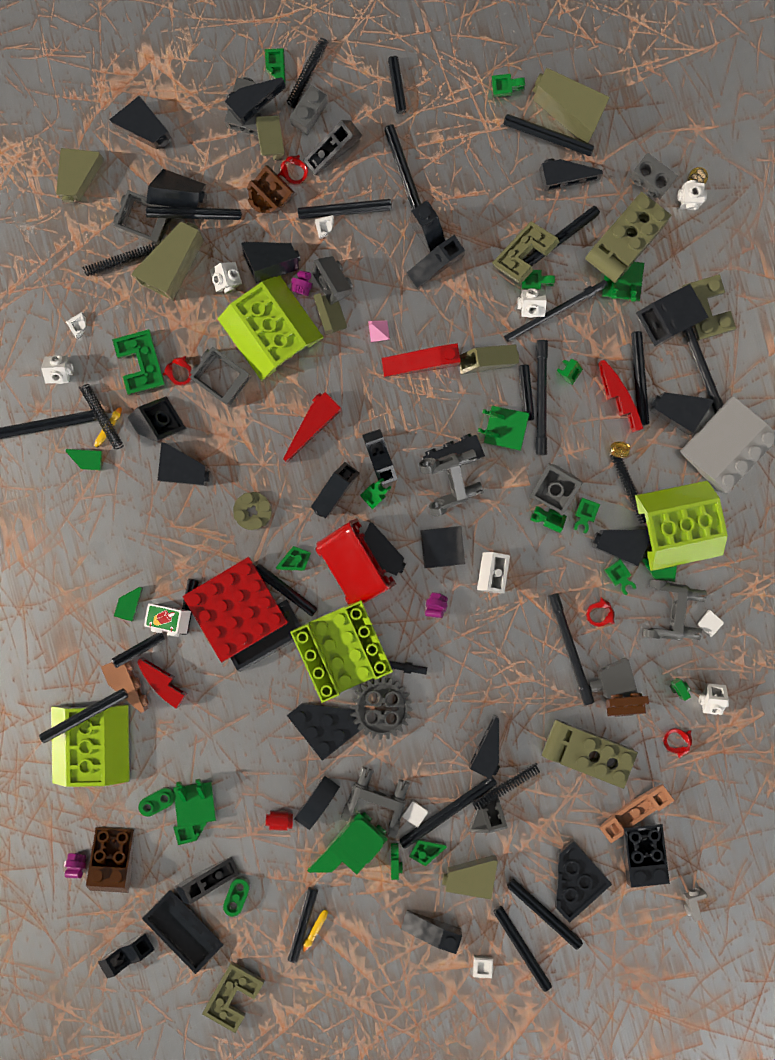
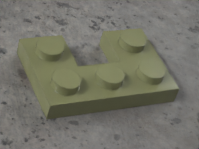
[492,221,559,284]
[682,274,736,341]
[202,961,265,1033]

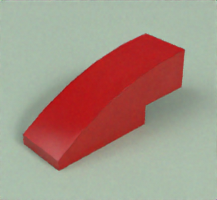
[137,657,187,709]

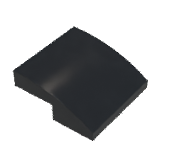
[420,526,465,568]

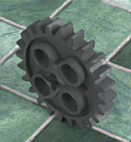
[350,677,413,740]

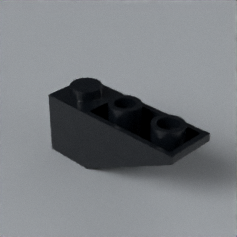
[406,235,465,289]
[423,433,485,465]

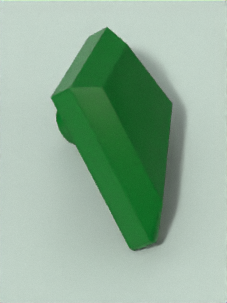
[276,546,311,571]
[409,839,447,866]

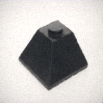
[127,396,186,442]

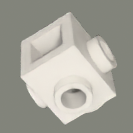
[677,180,707,210]
[210,262,242,294]
[517,289,547,318]
[41,355,73,384]
[699,683,729,715]

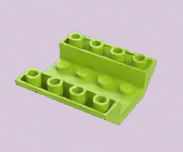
[217,276,324,381]
[635,480,728,571]
[290,600,393,703]
[51,704,130,787]

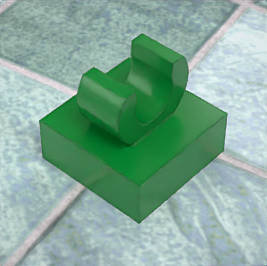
[557,358,583,385]

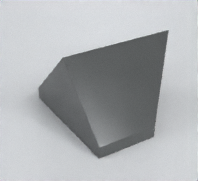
[468,794,508,833]

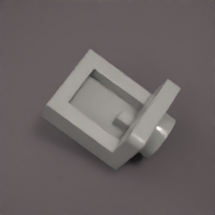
[684,888,707,922]

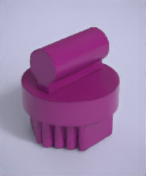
[290,270,313,296]
[425,592,448,618]
[64,853,87,878]

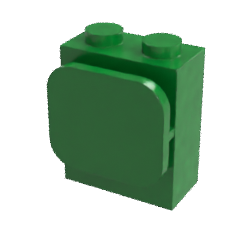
[328,811,388,875]

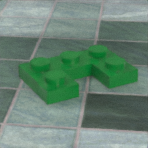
[112,329,166,395]

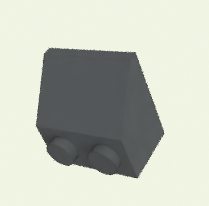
[312,256,353,305]

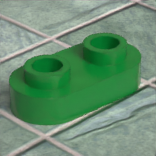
[138,787,175,817]
[223,877,250,917]

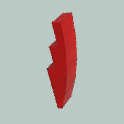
[598,360,643,433]

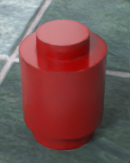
[265,810,293,831]

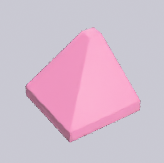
[368,320,390,342]

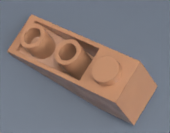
[101,660,149,713]

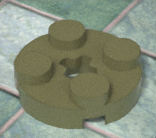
[233,492,272,530]

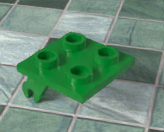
[601,262,645,302]
[478,406,530,451]
[173,779,216,826]

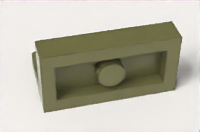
[256,116,284,161]
[313,293,347,335]

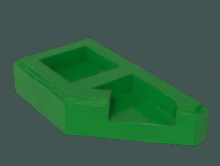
[265,48,286,86]
[66,449,103,471]
[641,558,677,582]
[114,587,143,622]
[173,822,208,845]
[307,848,342,873]

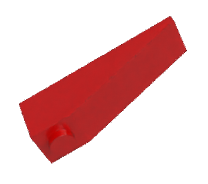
[381,343,461,377]
[283,392,342,463]

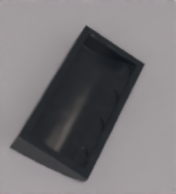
[231,599,302,672]
[142,890,224,974]

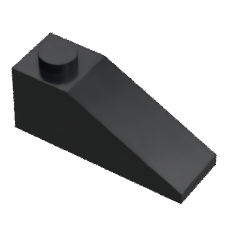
[225,77,286,126]
[303,120,363,175]
[539,158,603,191]
[468,715,500,780]
[175,857,240,904]
[401,910,462,954]

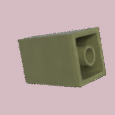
[533,68,610,143]
[131,222,204,301]

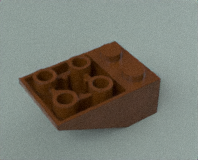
[86,827,134,893]

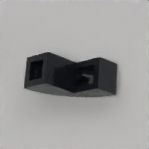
[362,429,398,485]
[294,776,340,830]
[98,933,155,978]

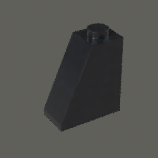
[109,96,171,149]
[146,169,207,208]
[410,200,446,253]
[241,242,301,283]
[650,392,714,435]
[157,442,211,486]
[310,462,360,519]
[363,522,406,576]
[592,530,650,566]

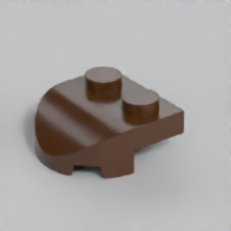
[247,165,295,213]
[606,693,649,717]

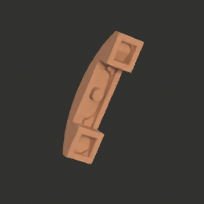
[599,784,675,843]

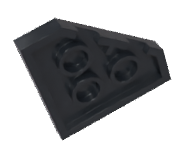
[287,703,361,761]
[555,839,612,923]

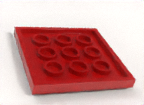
[182,556,289,663]

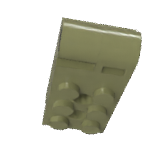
[585,191,672,283]
[541,719,638,789]

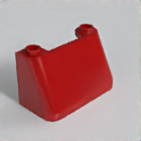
[315,518,396,605]

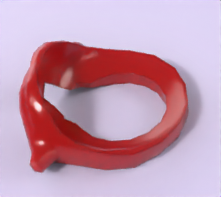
[278,155,308,184]
[162,356,192,386]
[586,597,615,627]
[663,728,692,758]

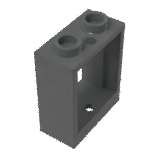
[113,190,172,246]
[189,347,252,407]

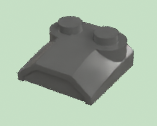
[529,463,583,516]

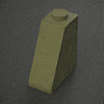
[56,148,104,203]
[459,344,519,374]
[442,855,498,899]

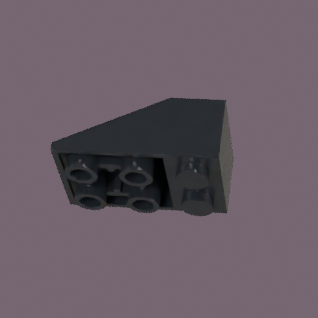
[636,284,709,347]
[623,824,670,888]

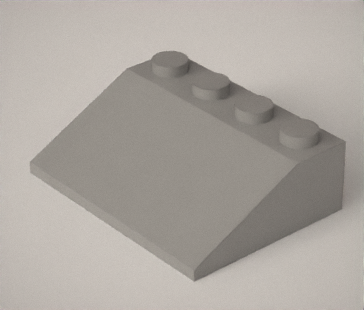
[680,396,775,493]

